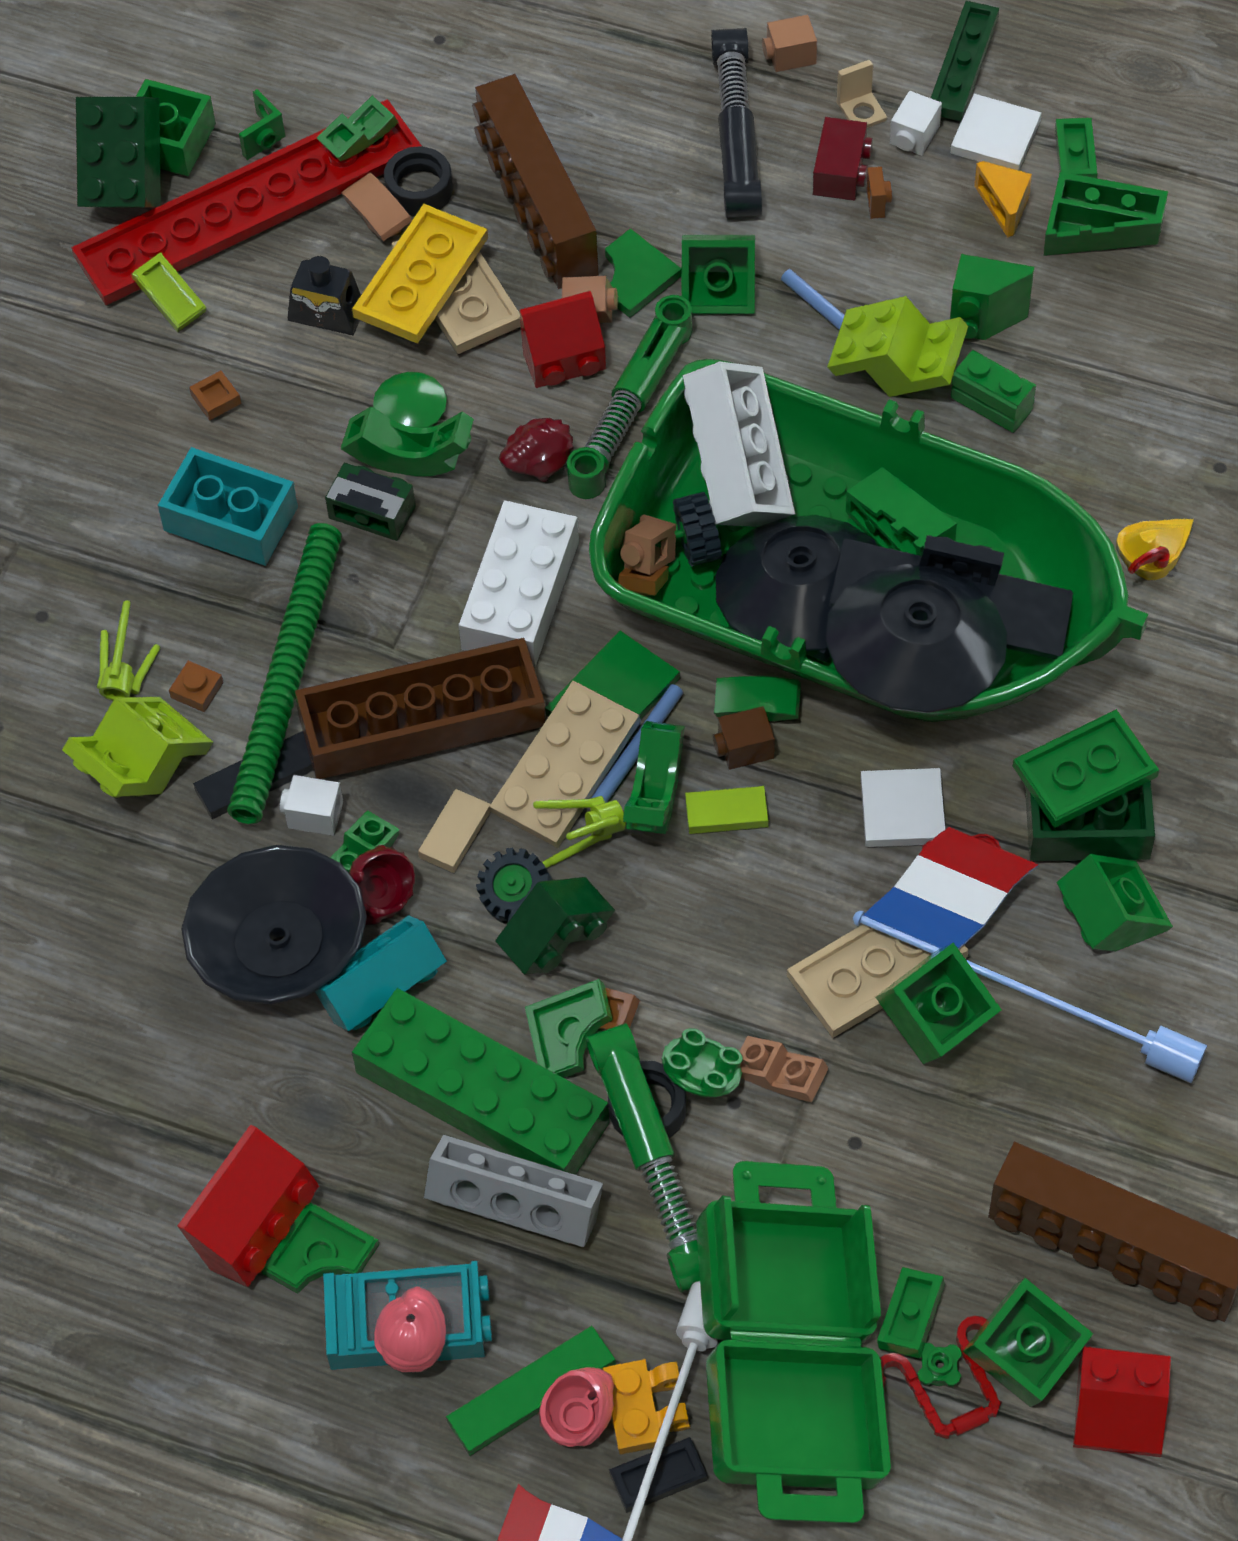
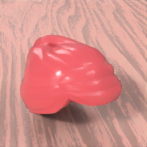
[374,1286,446,1372]
[539,1367,614,1447]

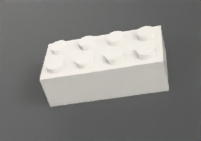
[683,361,795,527]
[459,500,579,667]

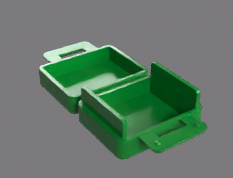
[696,1161,891,1523]

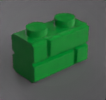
[951,350,1036,433]

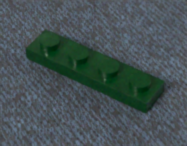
[931,0,999,121]

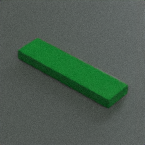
[446,1326,616,1456]

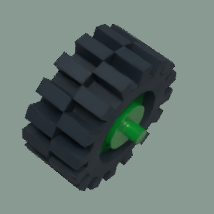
[673,492,722,567]
[476,848,552,924]

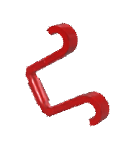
[880,1316,1001,1439]

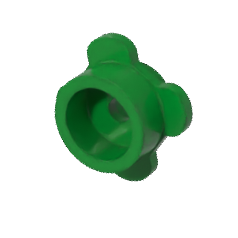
[918,1343,962,1386]

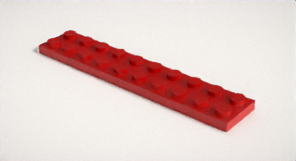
[71,99,422,305]

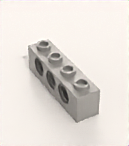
[424,1135,603,1247]

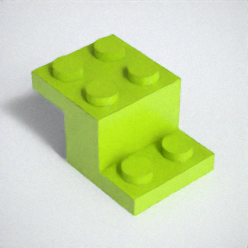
[827,296,968,397]
[62,697,213,798]

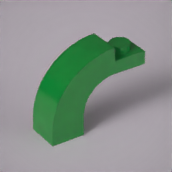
[341,407,474,477]
[623,721,685,834]

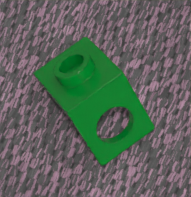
[239,89,286,160]

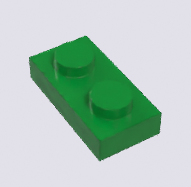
[1055,118,1098,178]
[877,1267,945,1359]

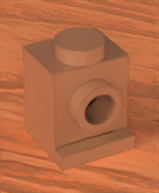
[620,515,676,575]

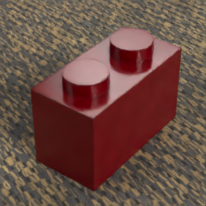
[813,117,873,201]

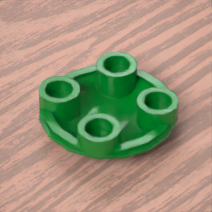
[373,372,447,428]
[661,1028,743,1097]

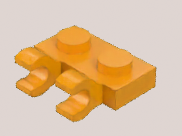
[603,1359,690,1455]

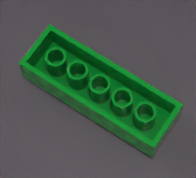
[352,988,610,1175]

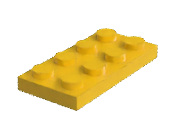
[352,204,488,344]

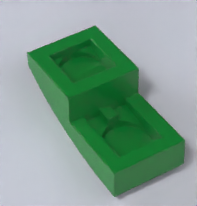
[317,95,399,162]

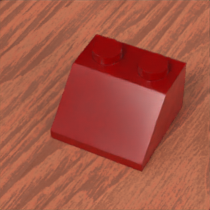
[519,291,606,388]
[1073,1346,1171,1457]

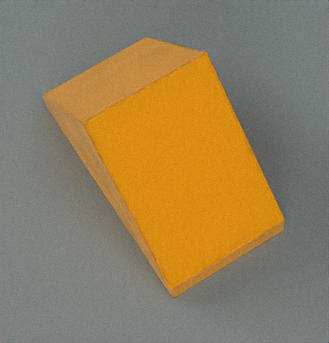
[974,161,1032,238]

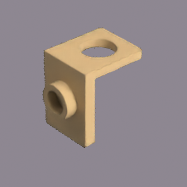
[837,60,887,128]

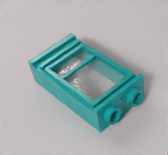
[323,1261,492,1370]

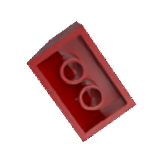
[177,1125,319,1287]

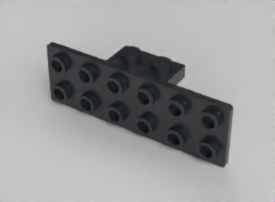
[829,535,1073,659]

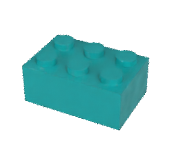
[157,447,298,566]

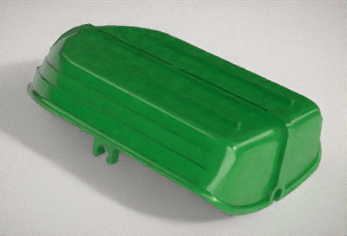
[589,359,1148,722]

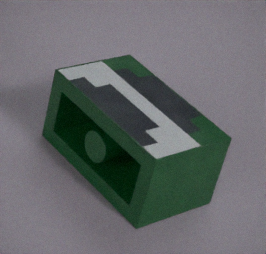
[325,462,416,541]

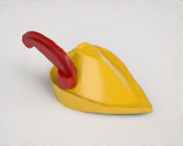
[1116,519,1194,580]

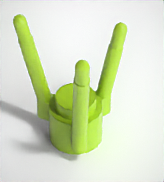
[97,600,160,700]
[533,796,626,868]

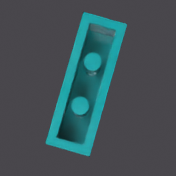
[315,915,447,1031]

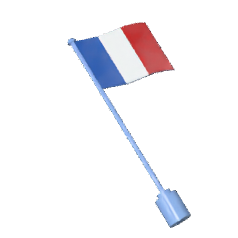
[853,827,1207,1083]

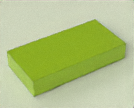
[132,252,207,332]
[685,786,768,834]

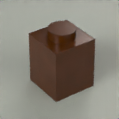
[713,706,775,770]

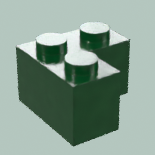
[495,877,615,975]

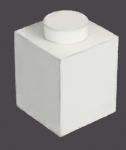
[890,91,942,156]
[280,775,343,836]

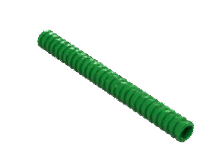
[227,523,342,824]

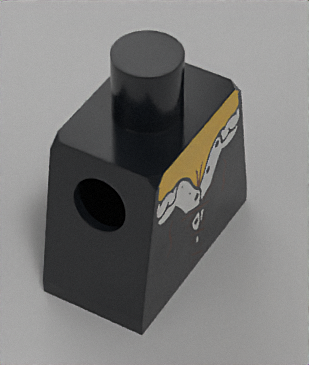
[287,256,361,336]

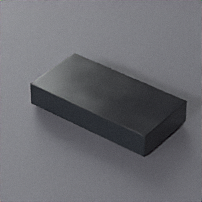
[609,1437,707,1513]

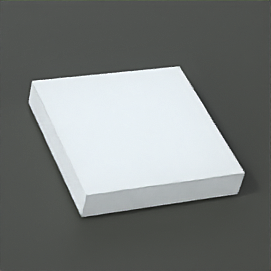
[950,94,1041,171]
[861,768,945,847]

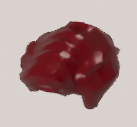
[498,418,575,482]
[349,845,415,925]

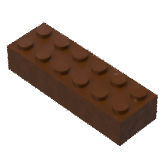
[472,74,599,289]
[295,638,545,779]
[988,1141,1238,1322]

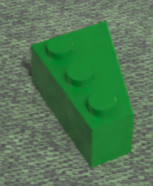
[1043,172,1168,256]
[846,467,957,556]

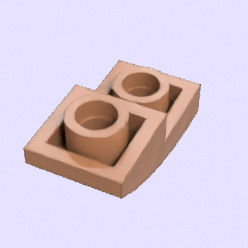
[341,172,412,241]
[739,1036,828,1102]

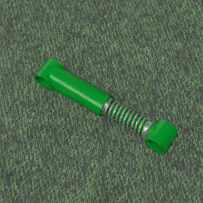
[567,295,692,499]
[586,1023,700,1293]

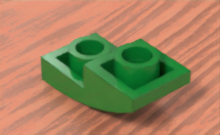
[714,676,801,722]
[330,810,400,873]

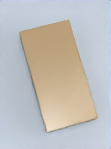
[418,789,491,873]

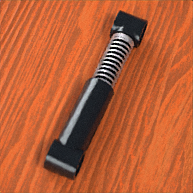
[711,28,762,218]

